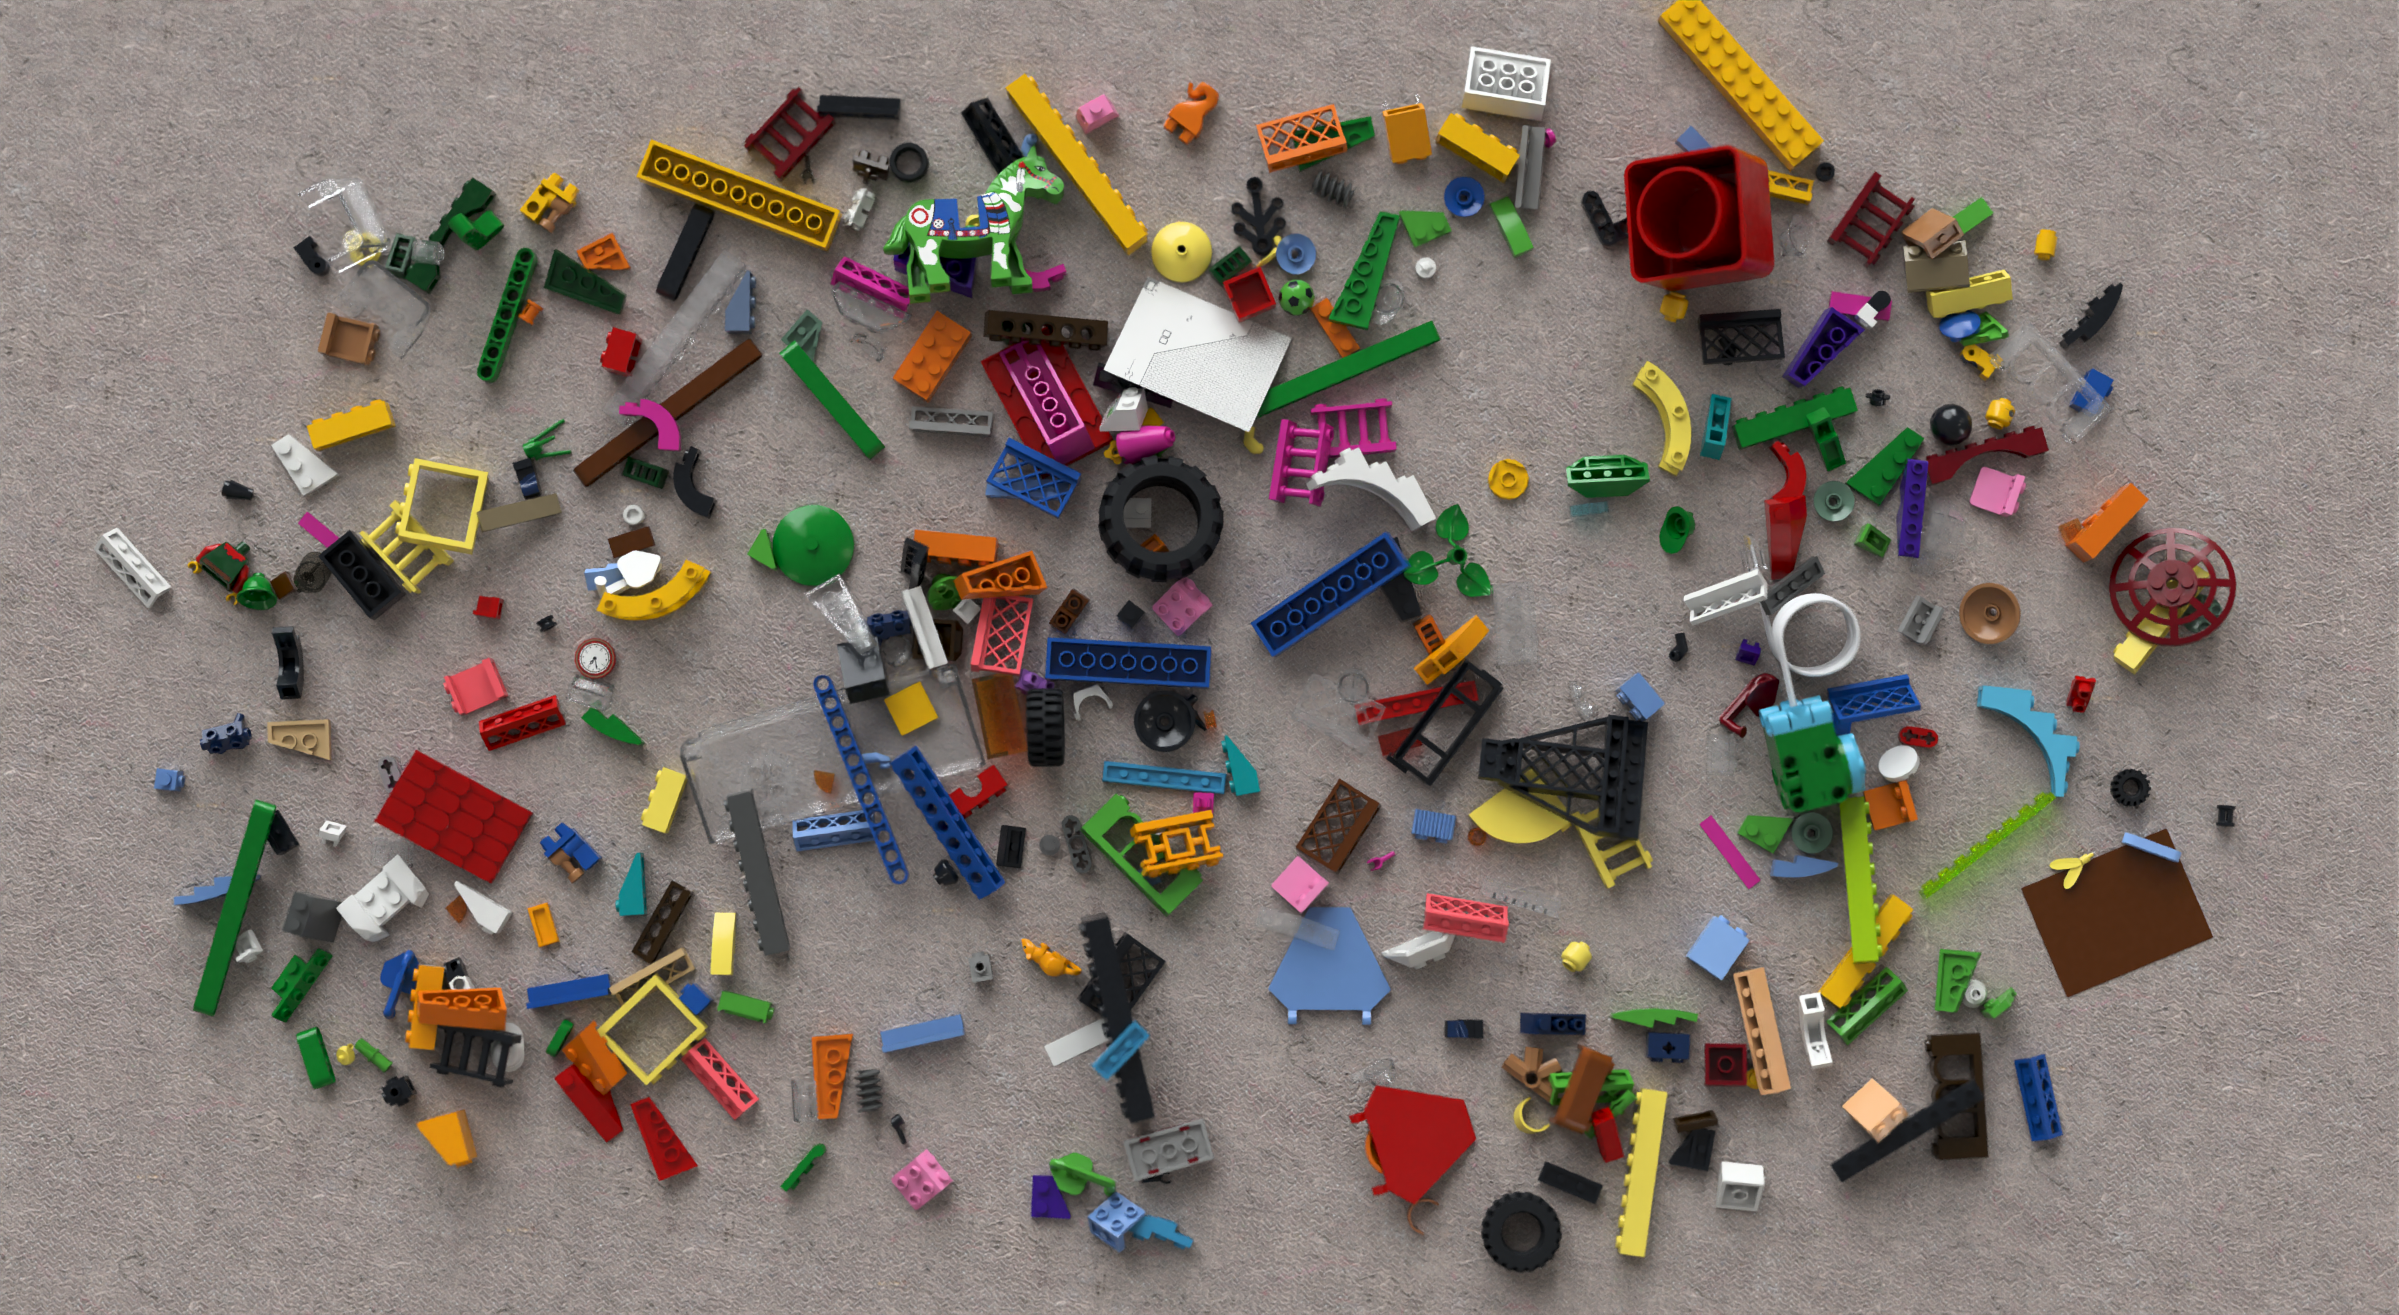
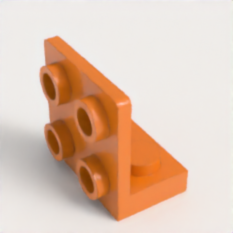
[1863,780,1918,830]

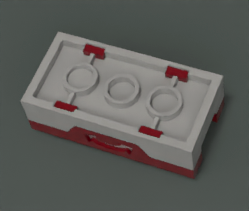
[1123,1117,1214,1181]

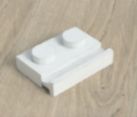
[1123,498,1152,528]

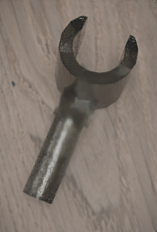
[801,155,816,185]

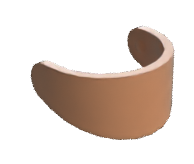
[1407,1198,1439,1235]

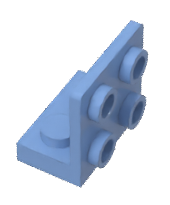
[1088,1192,1145,1253]

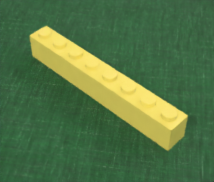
[1615,1088,1667,1257]

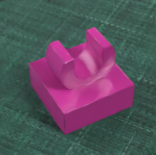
[1193,792,1214,814]

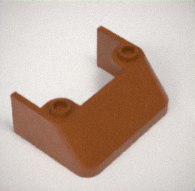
[1548,1044,1615,1135]

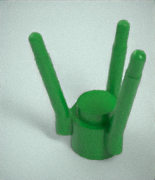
[523,419,571,461]

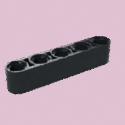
[656,203,715,301]

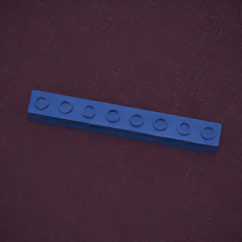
[890,746,1005,900]

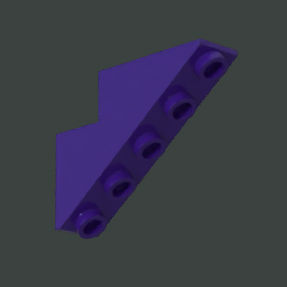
[1896,459,1928,558]

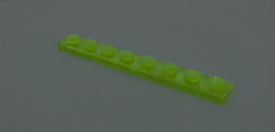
[1918,791,2056,899]

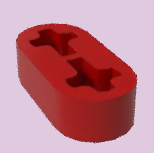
[1898,726,1938,748]

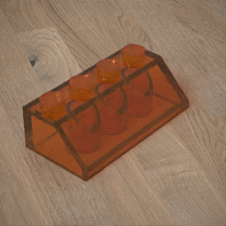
[971,673,1027,759]

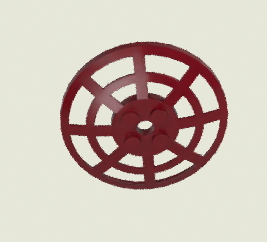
[2109,528,2236,647]

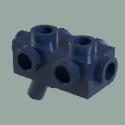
[863,610,912,648]
[200,713,252,754]

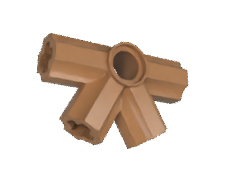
[1501,1047,1563,1104]

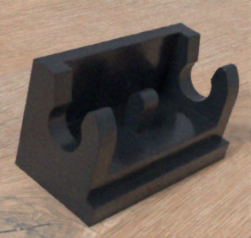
[267,810,300,855]

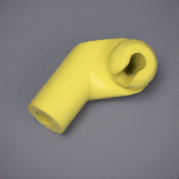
[1243,426,1264,454]

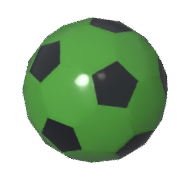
[1278,280,1315,316]

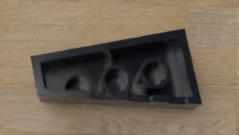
[1358,537,1422,623]

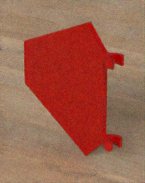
[1349,1085,1476,1205]

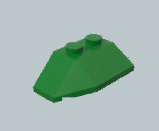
[1566,455,1650,498]

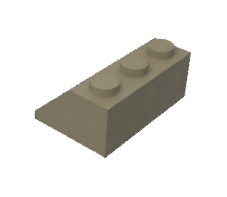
[1903,240,1970,293]

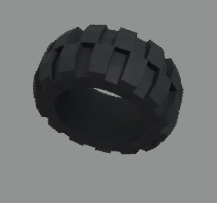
[1098,455,1224,582]

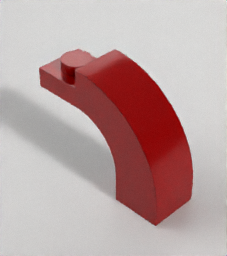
[1769,441,1806,499]

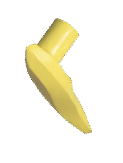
[1256,235,1282,268]

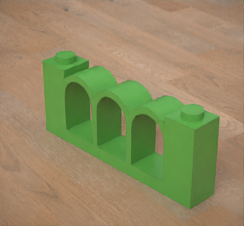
[1080,794,1203,917]

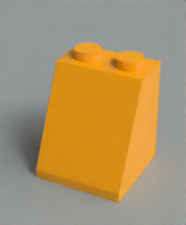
[416,1109,477,1168]

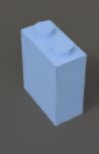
[1685,915,1749,980]

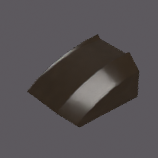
[912,619,963,661]

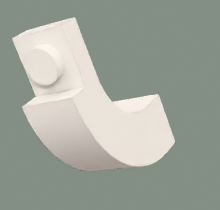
[1799,993,1833,1069]

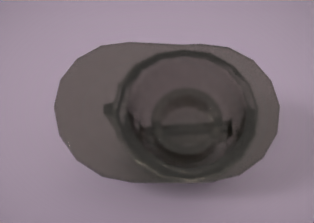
[293,551,332,593]

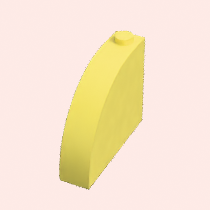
[1468,769,1572,844]

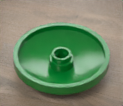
[772,505,855,586]

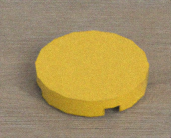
[1488,459,1529,500]

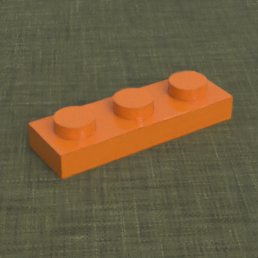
[1310,298,1360,358]

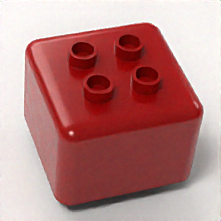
[1624,145,1775,291]

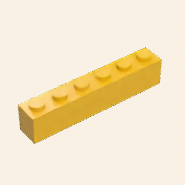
[1817,894,1914,1008]

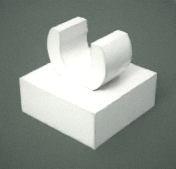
[953,599,981,625]
[318,821,346,847]

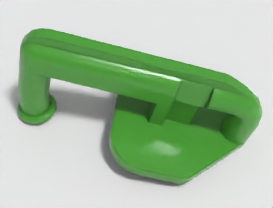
[1049,1153,1116,1196]

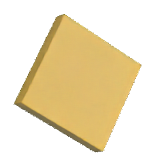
[884,681,939,736]

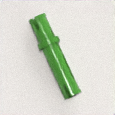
[1584,1089,1637,1139]

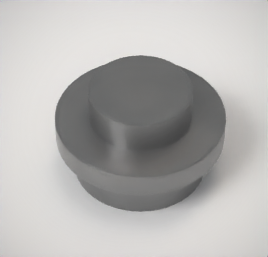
[1039,835,1060,855]

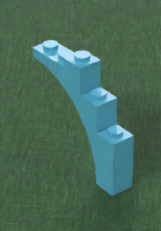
[1977,685,2080,797]

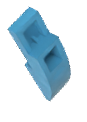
[1128,1215,1193,1250]

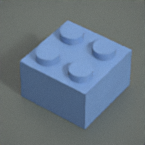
[1615,672,1665,721]

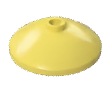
[1151,222,1212,283]

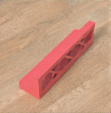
[681,1038,759,1120]

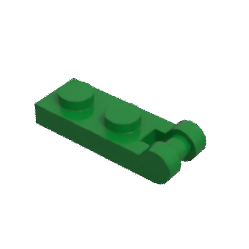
[780,1143,826,1192]

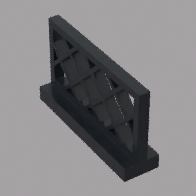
[1697,309,1785,365]
[1077,932,1166,1014]

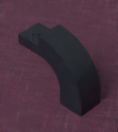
[673,446,717,519]
[272,626,304,700]

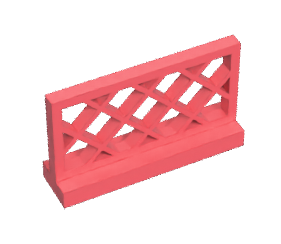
[971,596,1033,676]
[1423,893,1509,943]

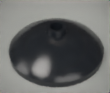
[1134,691,1195,752]

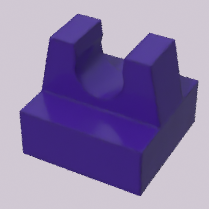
[1735,639,1761,666]

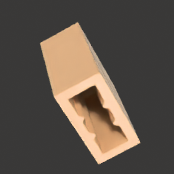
[1842,1079,1909,1143]

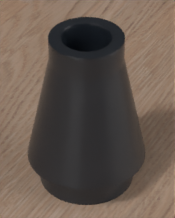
[222,480,254,501]

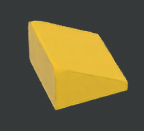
[1142,407,1164,426]

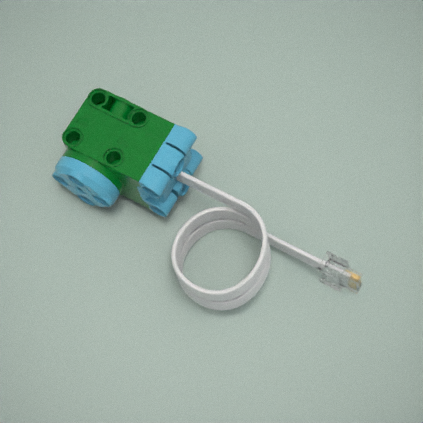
[1739,533,1866,813]

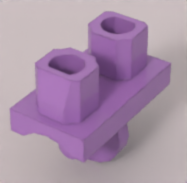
[1015,668,1055,695]

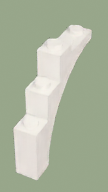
[1306,447,1436,531]

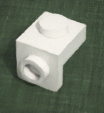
[235,930,263,963]

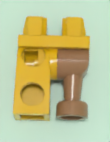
[520,172,579,234]

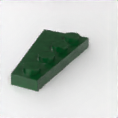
[544,249,627,315]

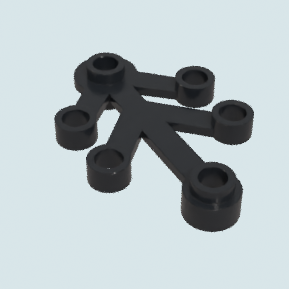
[1231,177,1286,256]

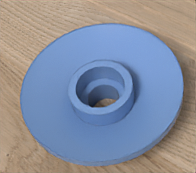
[1276,234,1316,274]

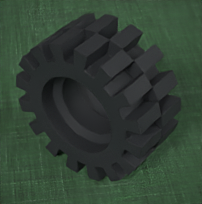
[2110,769,2151,806]

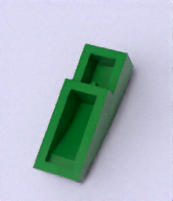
[1806,407,1846,472]
[581,706,645,746]

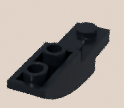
[2059,282,2123,349]

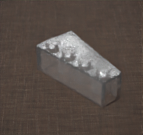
[804,574,878,655]

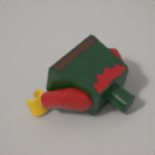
[188,541,251,605]

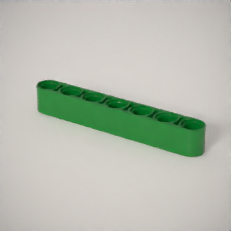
[477,247,538,383]
[779,340,885,460]

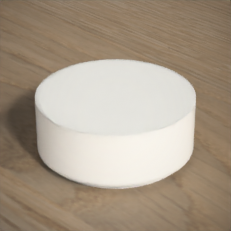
[623,505,644,526]

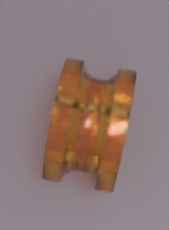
[1203,710,1217,729]
[1468,827,1487,846]

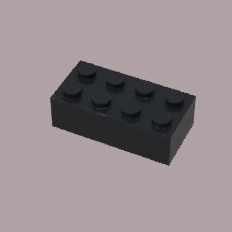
[318,530,406,620]

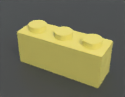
[641,767,689,834]

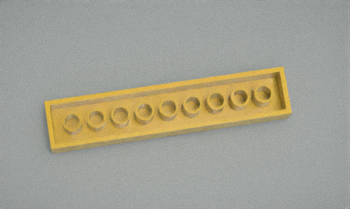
[1658,0,1824,172]
[1005,73,1148,256]
[636,139,842,252]

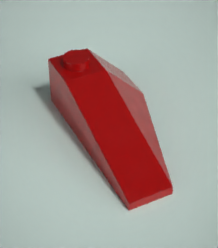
[1764,495,1807,580]
[554,1063,623,1143]

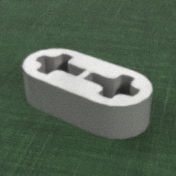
[378,756,402,793]

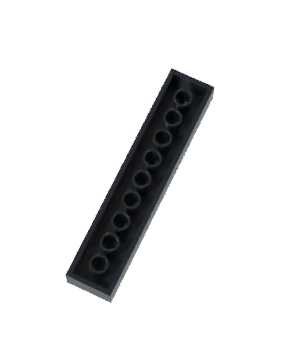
[1078,912,1155,1123]

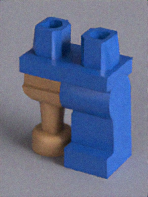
[540,823,602,884]

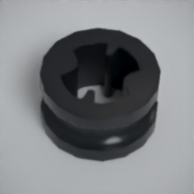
[1815,162,1835,182]
[536,615,557,633]

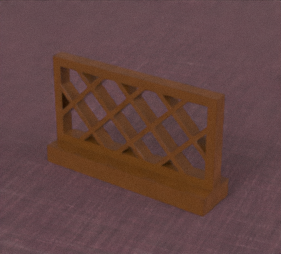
[1296,778,1382,874]

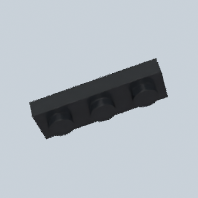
[1537,1161,1603,1204]

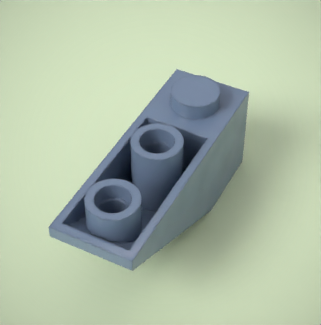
[725,270,756,334]

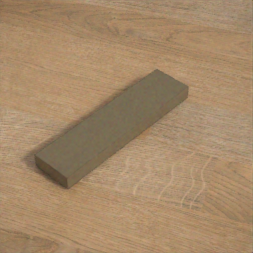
[476,493,562,533]

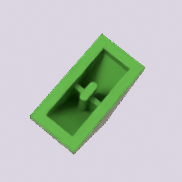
[1854,523,1891,558]
[747,529,778,571]

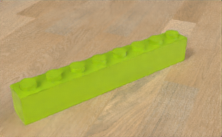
[1839,797,1883,964]

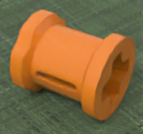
[518,299,543,326]

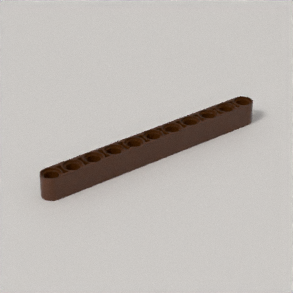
[573,339,763,487]

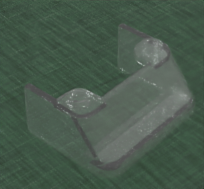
[297,178,390,272]

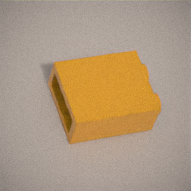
[1382,103,1432,164]

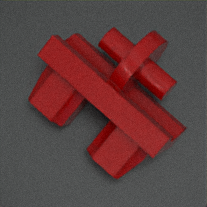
[2066,675,2096,713]

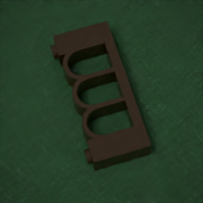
[1924,1032,1989,1160]

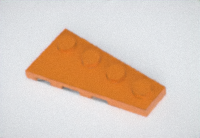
[811,1034,853,1120]

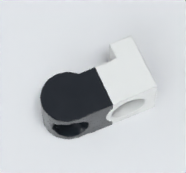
[1854,291,1891,331]
[443,957,475,990]

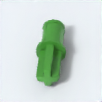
[354,1038,393,1073]

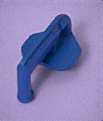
[380,950,420,1019]

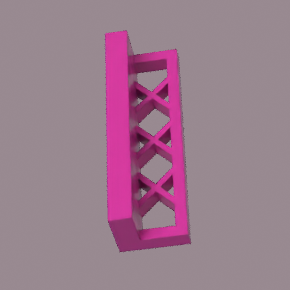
[830,256,910,319]

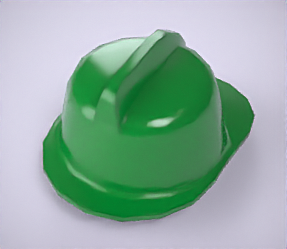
[1659,506,1696,554]

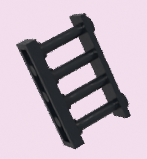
[429,1025,522,1087]

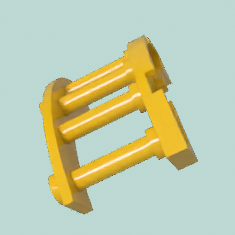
[596,560,711,621]

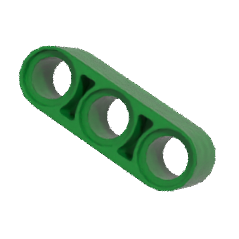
[296,1026,336,1090]

